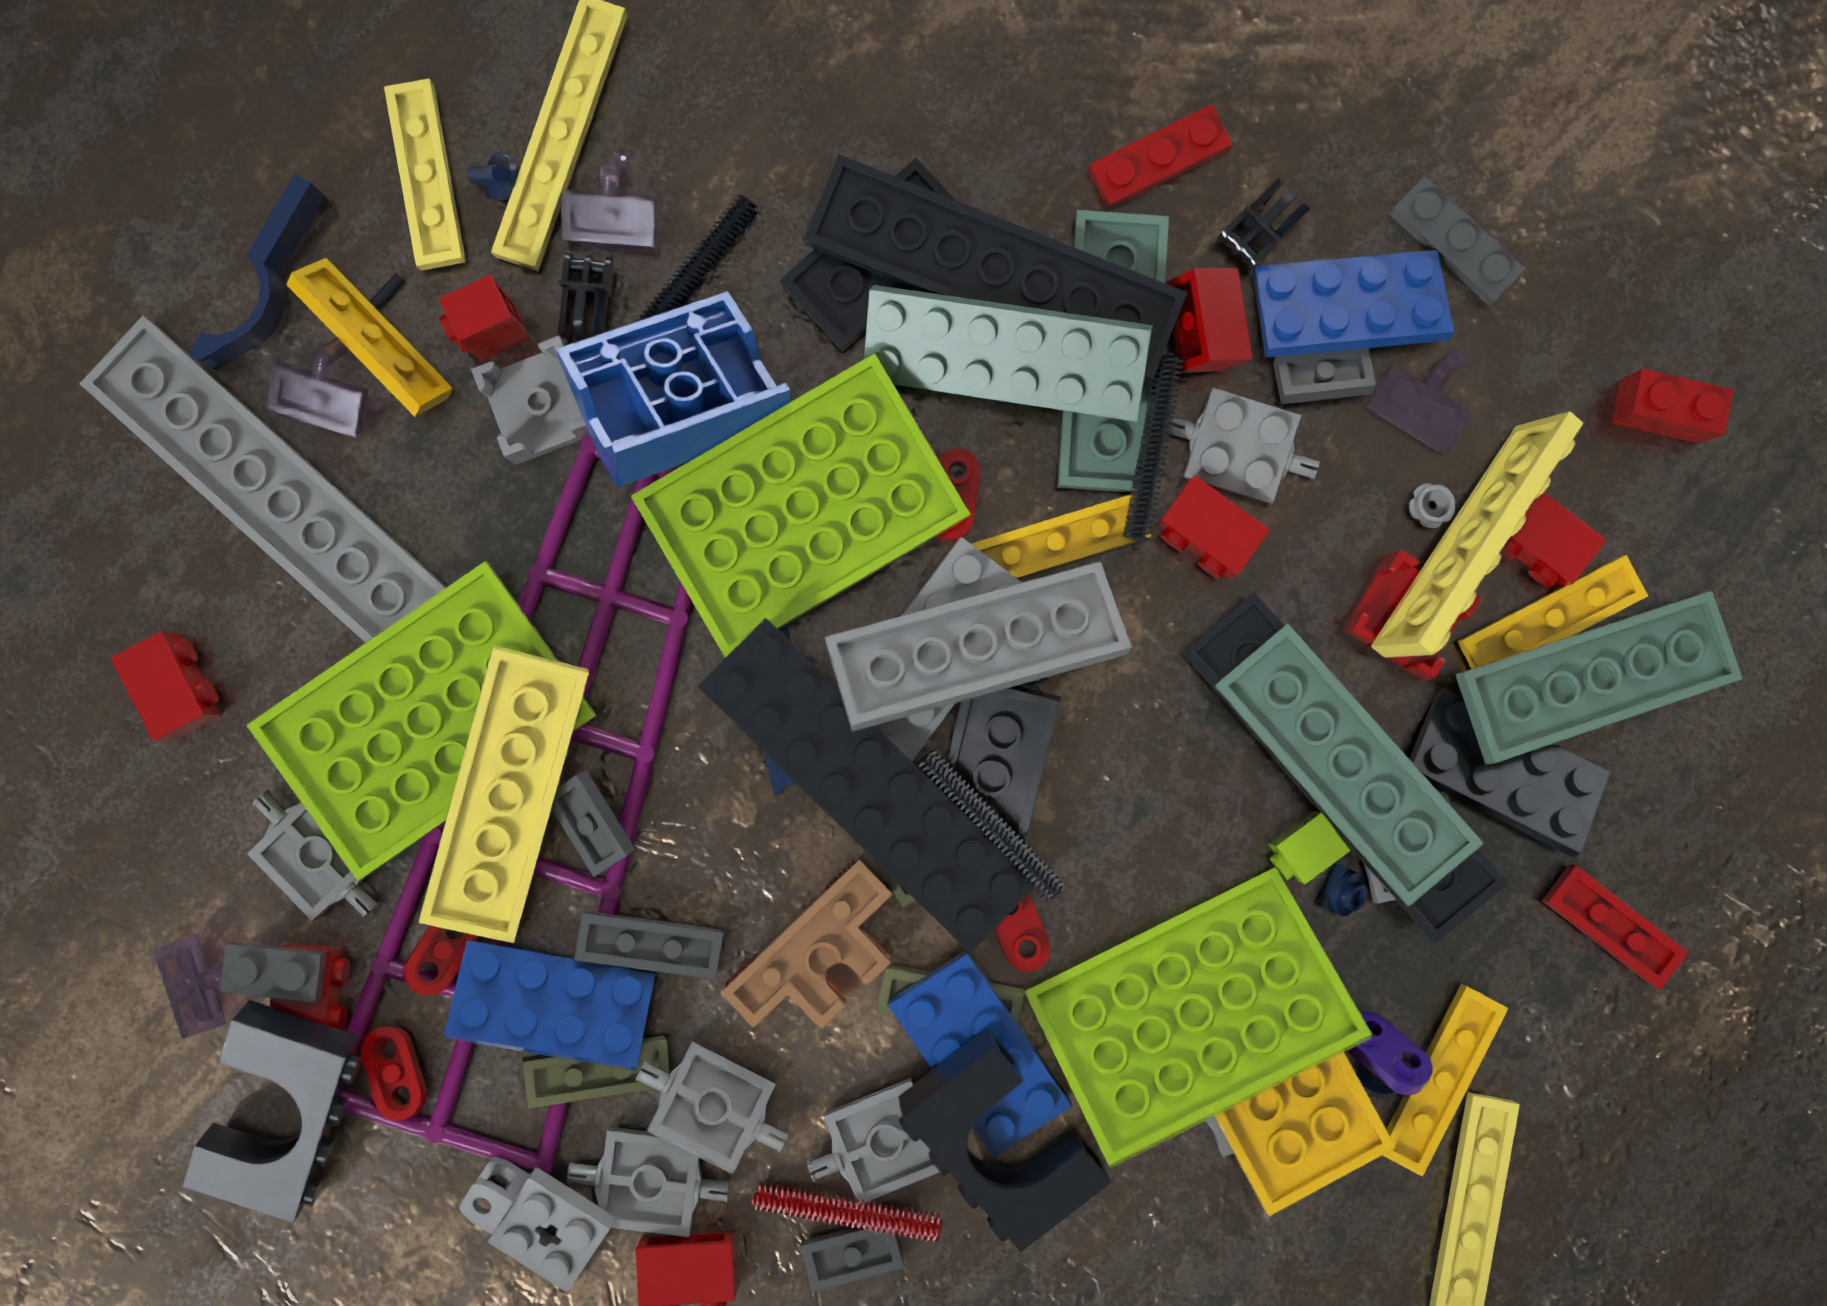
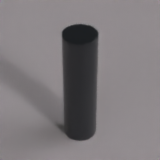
[369,273,405,310]

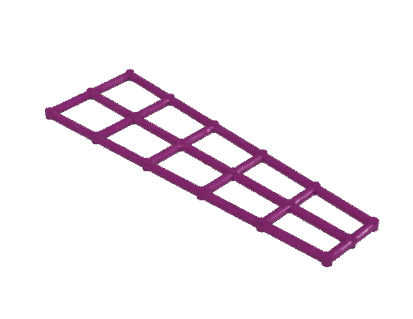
[342,435,693,1174]

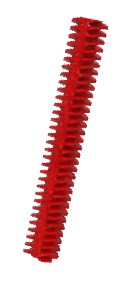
[752,1181,943,1243]

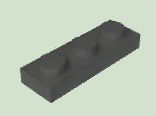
[1389,176,1526,306]
[574,910,723,979]

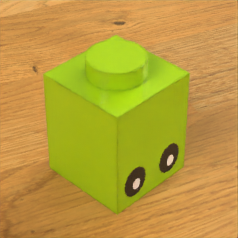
[1267,810,1350,884]

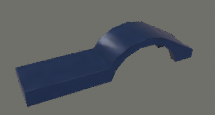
[188,174,326,370]

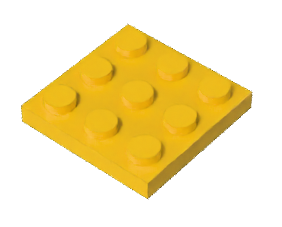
[1214,1052,1396,1216]

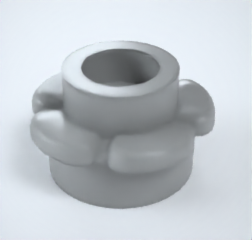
[1409,483,1455,528]

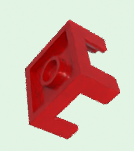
[1339,550,1482,681]

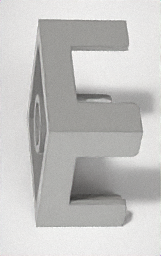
[471,336,590,465]

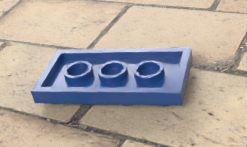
[1252,250,1454,357]
[444,940,655,1071]
[888,950,1072,1157]

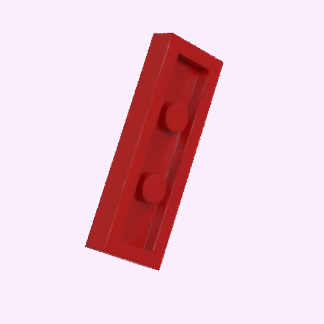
[1088,104,1233,210]
[1542,864,1689,990]

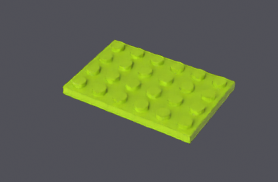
[631,353,971,657]
[246,561,597,881]
[1024,867,1372,1168]

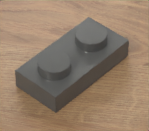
[1273,348,1377,404]
[551,770,636,877]
[220,942,327,1002]
[800,1226,904,1293]

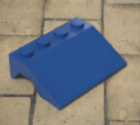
[556,291,790,488]

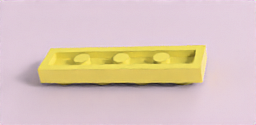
[384,78,466,271]

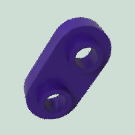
[1347,1011,1433,1095]

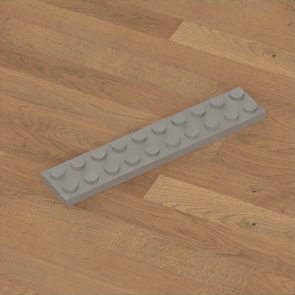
[80,316,447,643]

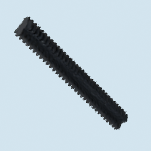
[635,194,759,322]
[1123,353,1184,542]
[917,750,1065,902]

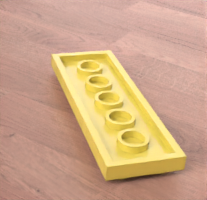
[1371,411,1583,658]
[419,645,589,943]

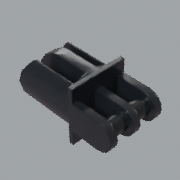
[1217,177,1310,271]
[557,253,614,341]

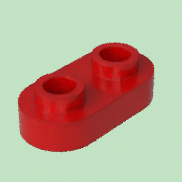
[936,448,981,542]
[994,894,1050,972]
[403,925,478,996]
[361,1026,427,1121]

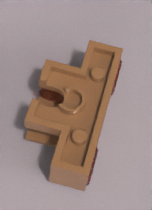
[720,856,893,1030]

